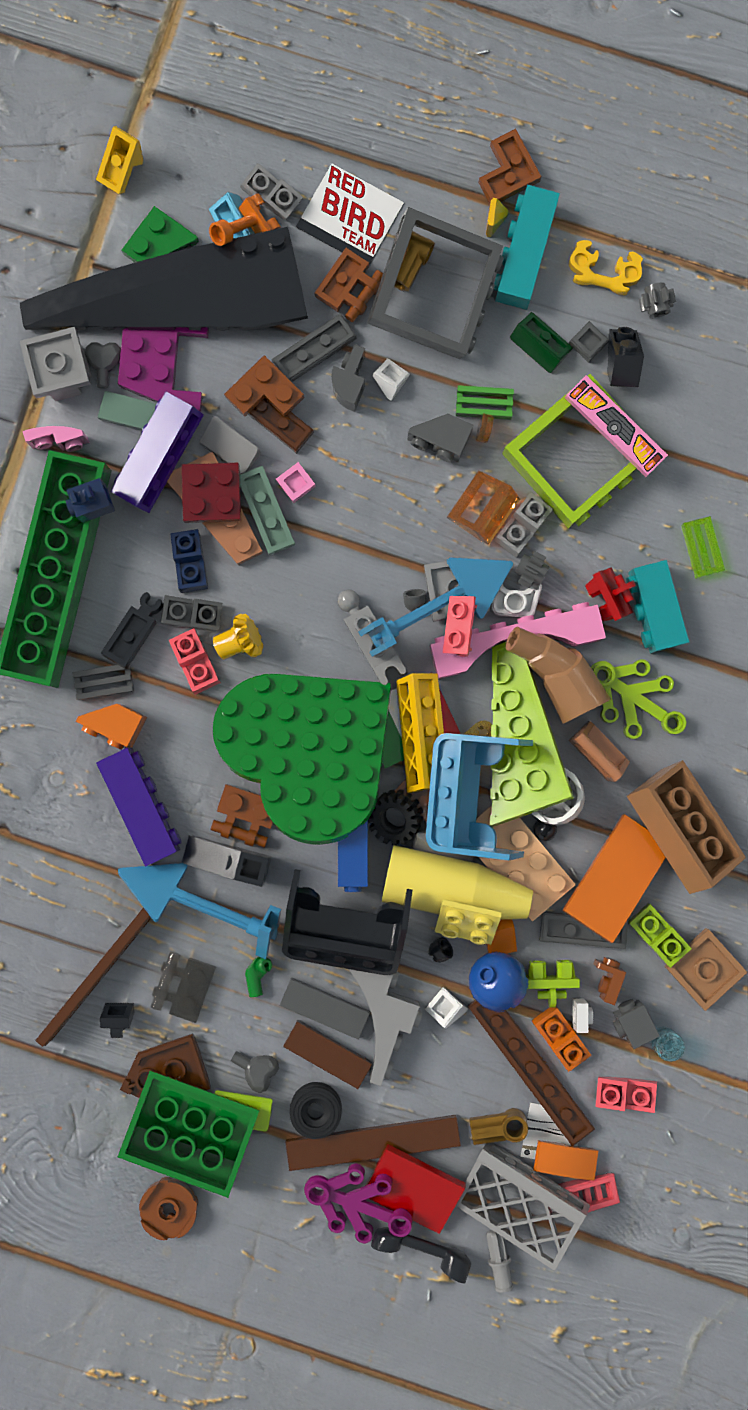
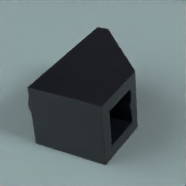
[607,327,644,387]

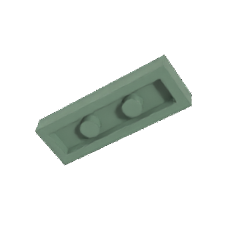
[240,465,295,556]

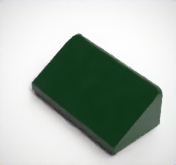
[510,312,573,373]

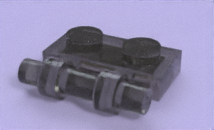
[150,952,216,1023]

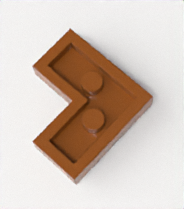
[478,128,541,204]
[224,355,305,417]

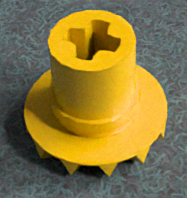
[213,614,263,660]

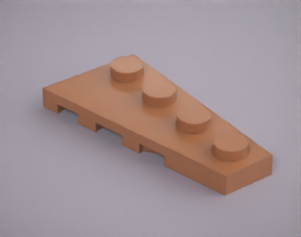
[167,451,263,565]

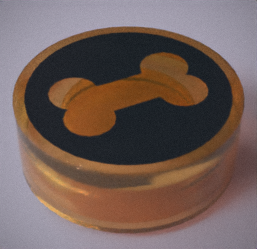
[476,413,494,443]

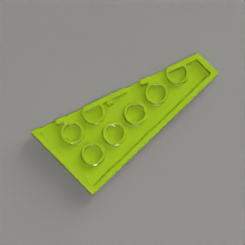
[490,642,574,827]

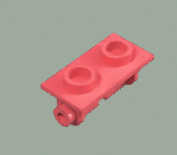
[443,596,477,657]

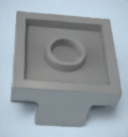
[20,327,92,401]

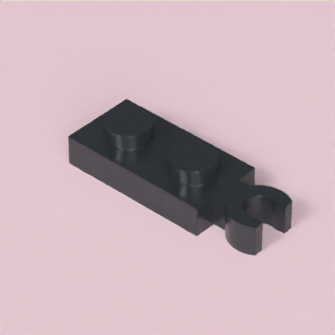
[101,592,163,670]

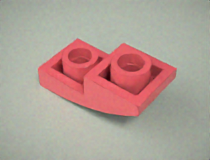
[169,628,221,695]
[596,1077,657,1113]

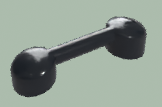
[371,1227,471,1284]

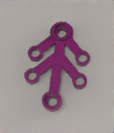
[304,1163,412,1244]

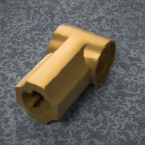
[394,231,435,292]
[469,1108,528,1145]

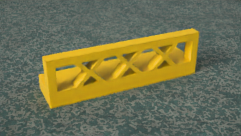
[396,673,444,793]

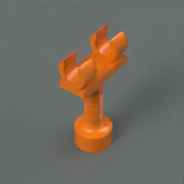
[209,193,281,246]

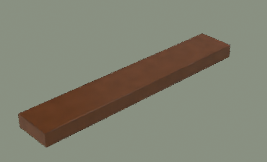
[35,907,151,1047]
[467,1000,595,1146]
[285,1115,461,1171]

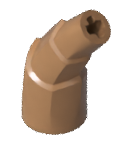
[506,627,611,724]

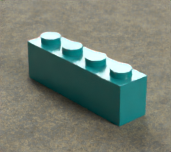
[493,184,560,310]

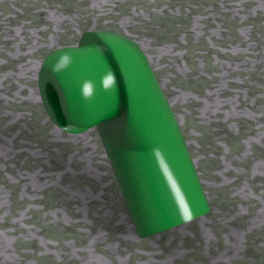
[245,957,272,998]

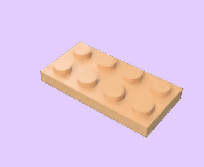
[476,805,576,922]

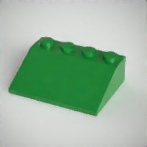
[117,1070,260,1198]

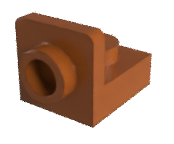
[593,957,626,1006]

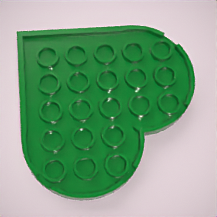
[213,674,391,845]

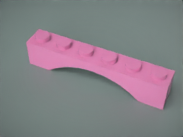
[430,602,606,679]

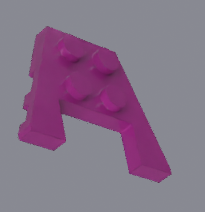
[118,327,209,412]

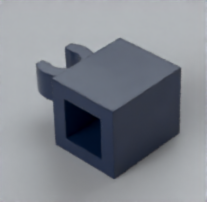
[66,478,115,523]

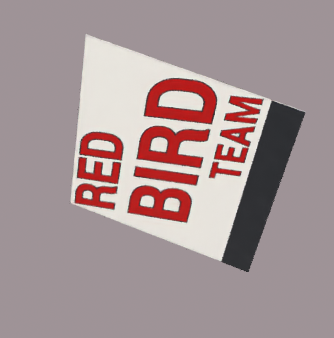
[296,164,404,264]

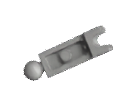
[337,590,407,685]

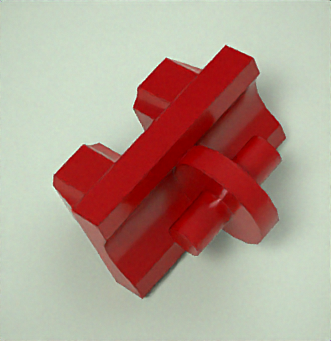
[585,567,636,622]

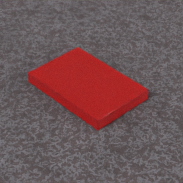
[365,1144,466,1234]

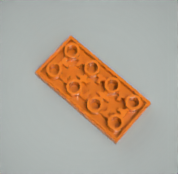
[562,814,666,943]

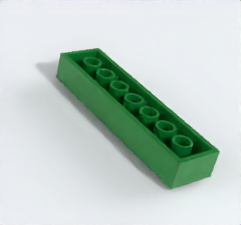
[0,450,112,688]

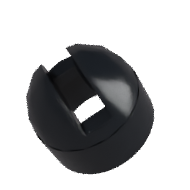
[533,820,557,841]
[428,937,453,963]

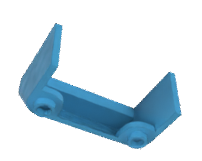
[426,733,533,861]

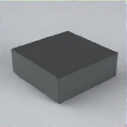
[569,321,609,363]

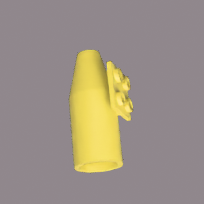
[381,845,533,945]

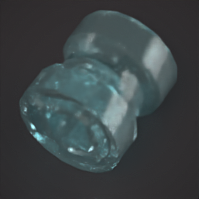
[650,1027,685,1062]

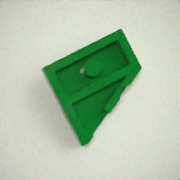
[121,206,199,262]

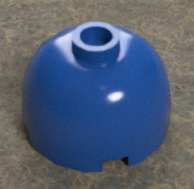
[469,952,529,1013]

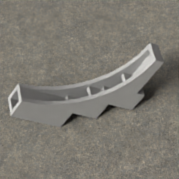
[348,969,423,1086]

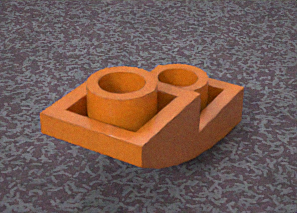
[531,1007,592,1072]
[533,1140,599,1181]

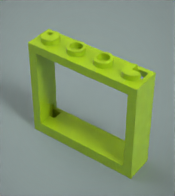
[502,374,637,529]

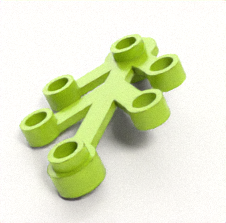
[591,659,686,739]

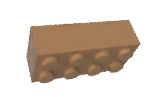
[627,760,746,894]

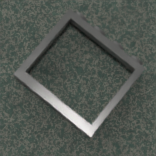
[367,207,504,359]

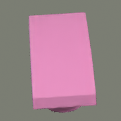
[22,426,90,452]

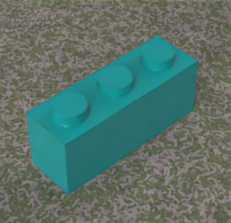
[626,560,689,653]

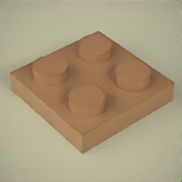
[664,928,748,1011]

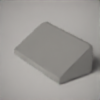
[199,416,261,474]

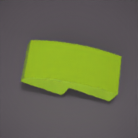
[628,903,692,968]

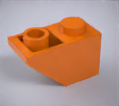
[75,704,147,750]

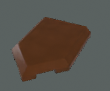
[120,1033,211,1098]

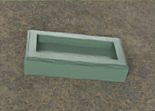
[98,391,156,431]

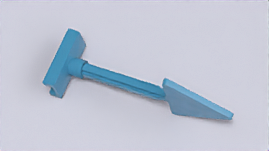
[358,558,513,657]
[118,863,281,959]

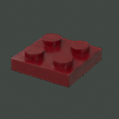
[181,462,241,523]

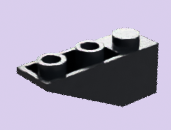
[182,835,272,887]

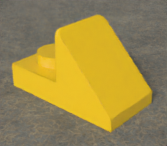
[96,126,143,194]

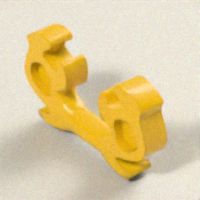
[568,240,643,295]

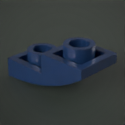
[170,529,208,593]

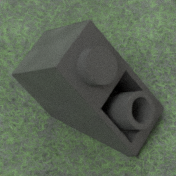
[407,414,474,462]

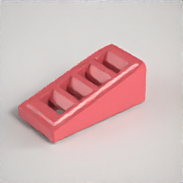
[558,1173,620,1212]

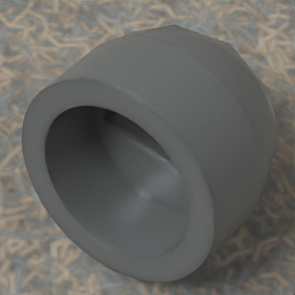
[403,589,426,611]

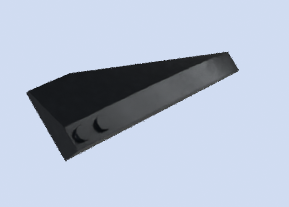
[20,227,308,330]

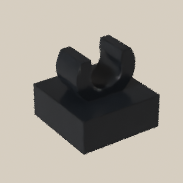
[100,1003,135,1038]

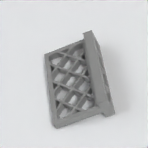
[456,1143,590,1271]

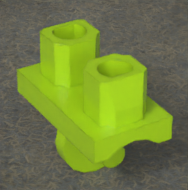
[526,960,580,1007]

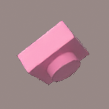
[276,462,316,503]

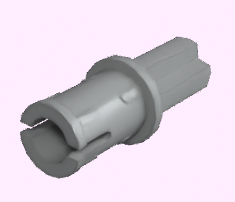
[486,1230,514,1293]

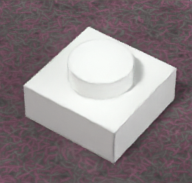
[572,998,593,1033]

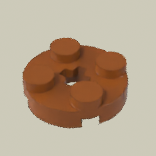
[139,1177,198,1240]

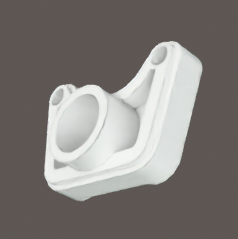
[491,583,542,618]

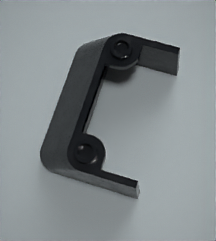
[282,869,413,975]

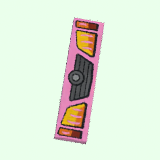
[565,375,668,477]

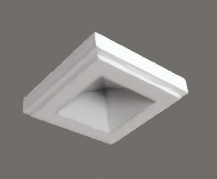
[373,358,410,401]
[425,987,469,1028]

